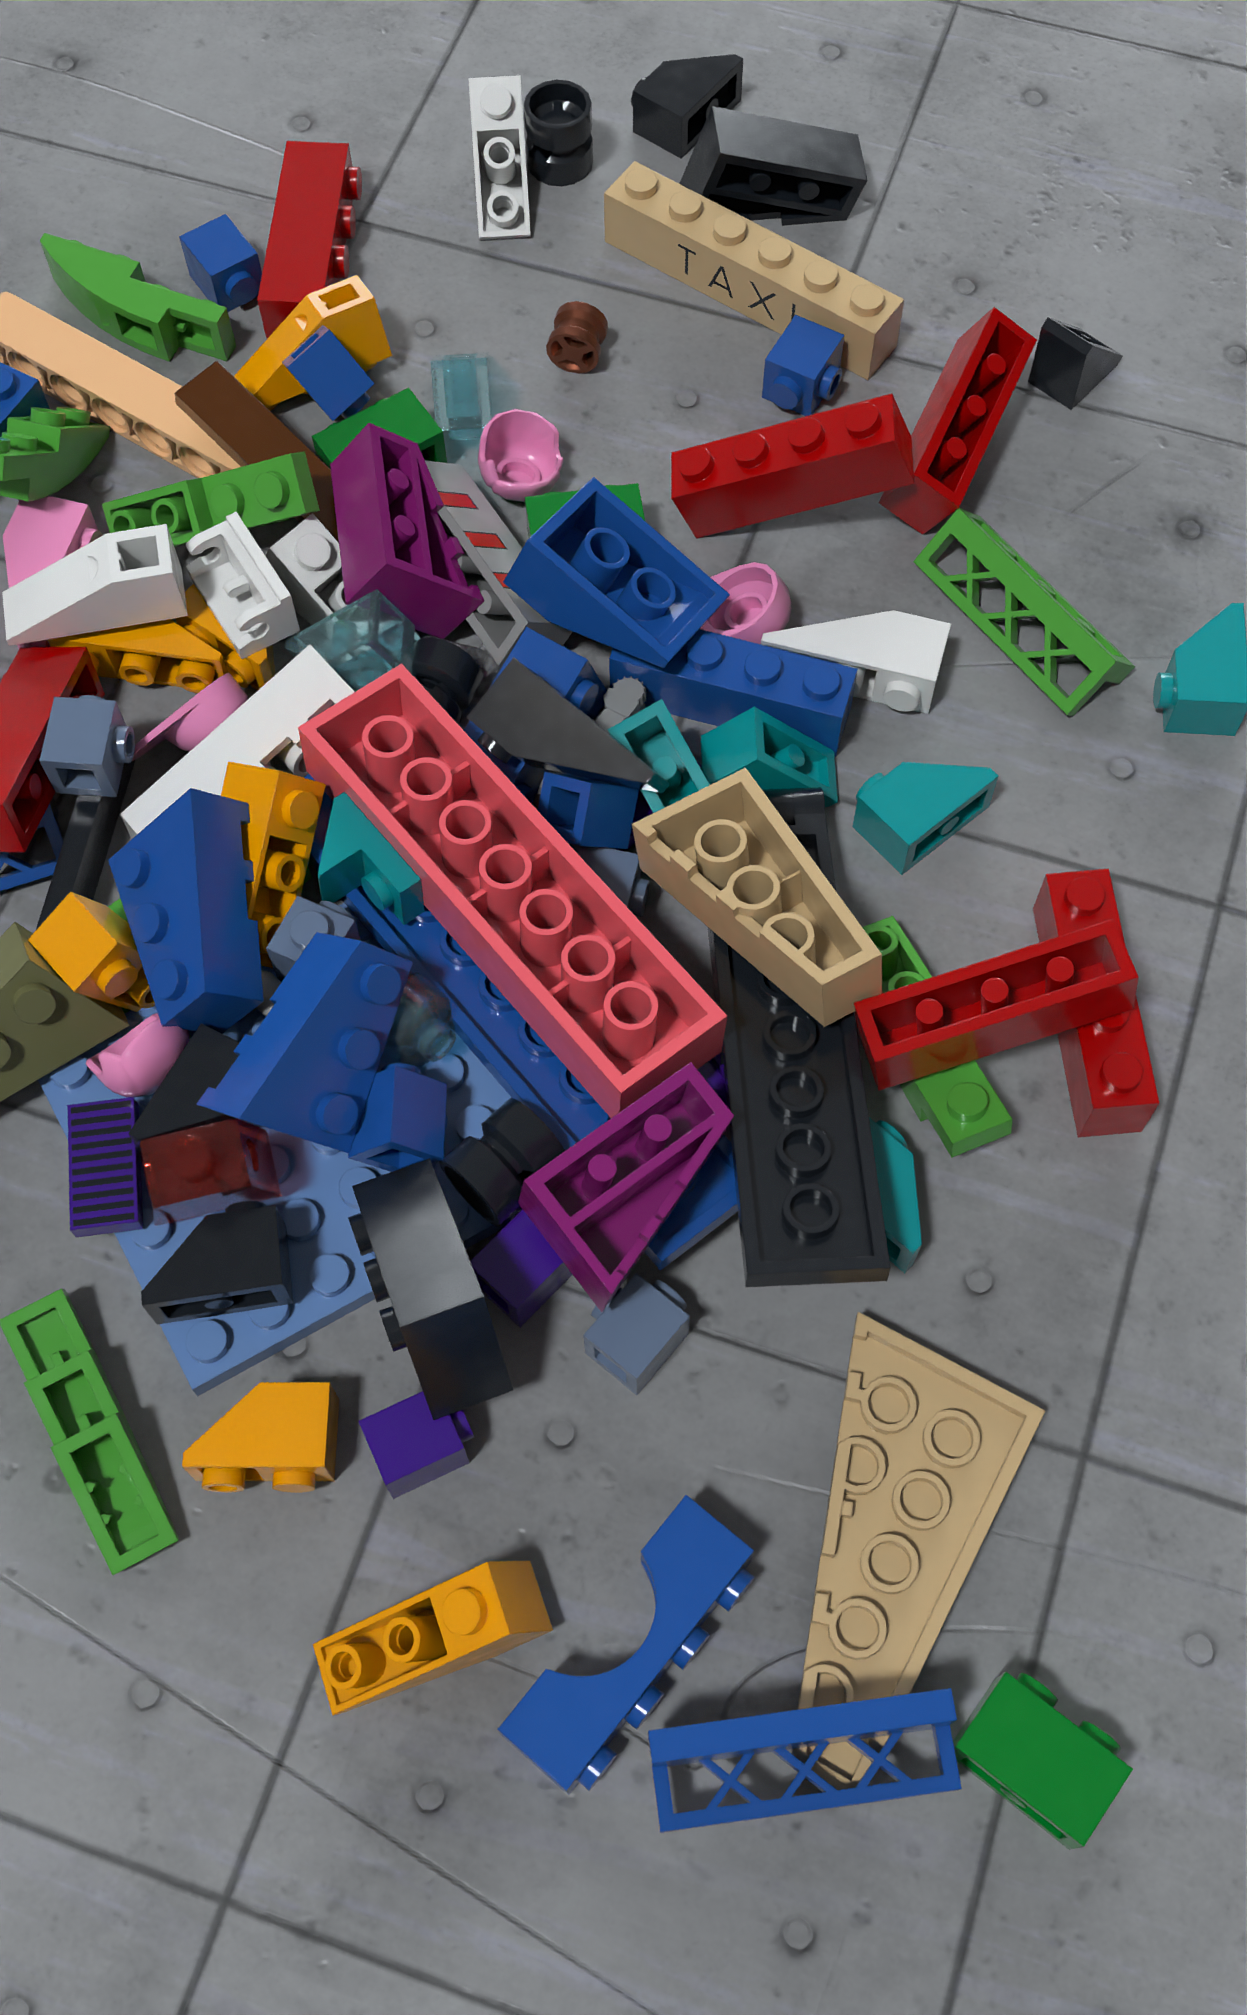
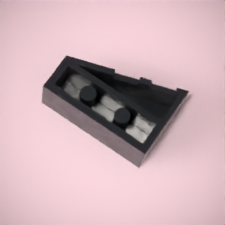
[679,106,868,226]
[348,1158,513,1420]

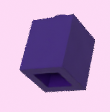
[470,1209,573,1328]
[358,1391,474,1499]

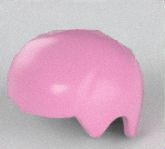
[478,409,563,502]
[85,1013,190,1097]

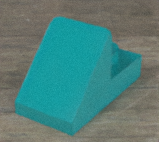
[318,792,425,925]

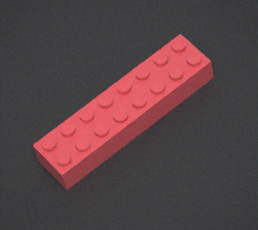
[298,663,727,1118]

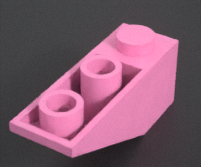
[3,496,103,649]

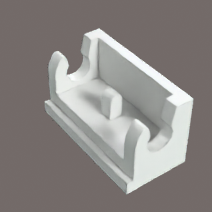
[186,512,300,659]

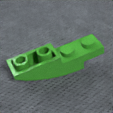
[40,233,236,362]
[0,406,110,502]
[102,451,320,547]
[862,916,1013,1158]

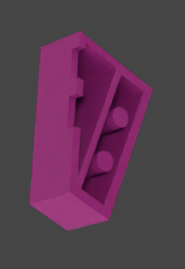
[330,423,484,639]
[518,1062,734,1313]

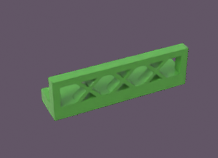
[913,508,1135,716]

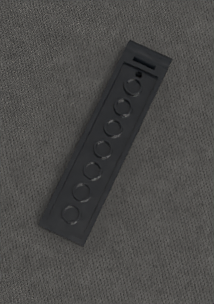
[708,787,890,1288]

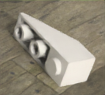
[468,75,531,240]
[265,513,420,678]
[2,524,188,646]
[761,610,951,714]

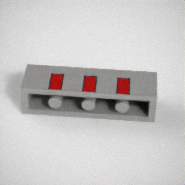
[425,460,573,666]

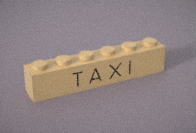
[604,161,904,380]

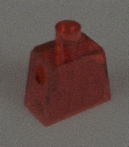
[140,1119,281,1226]

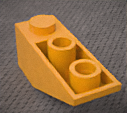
[234,275,392,411]
[48,619,228,693]
[221,762,326,968]
[313,1560,553,1715]

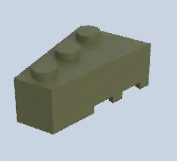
[0,922,130,1102]

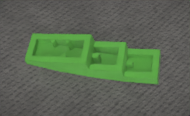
[0,1288,179,1575]

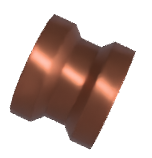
[546,301,608,373]

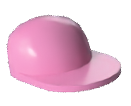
[700,562,792,644]
[132,673,248,761]

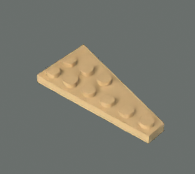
[790,1312,1045,1790]

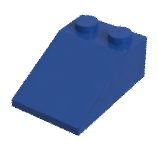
[503,477,730,668]

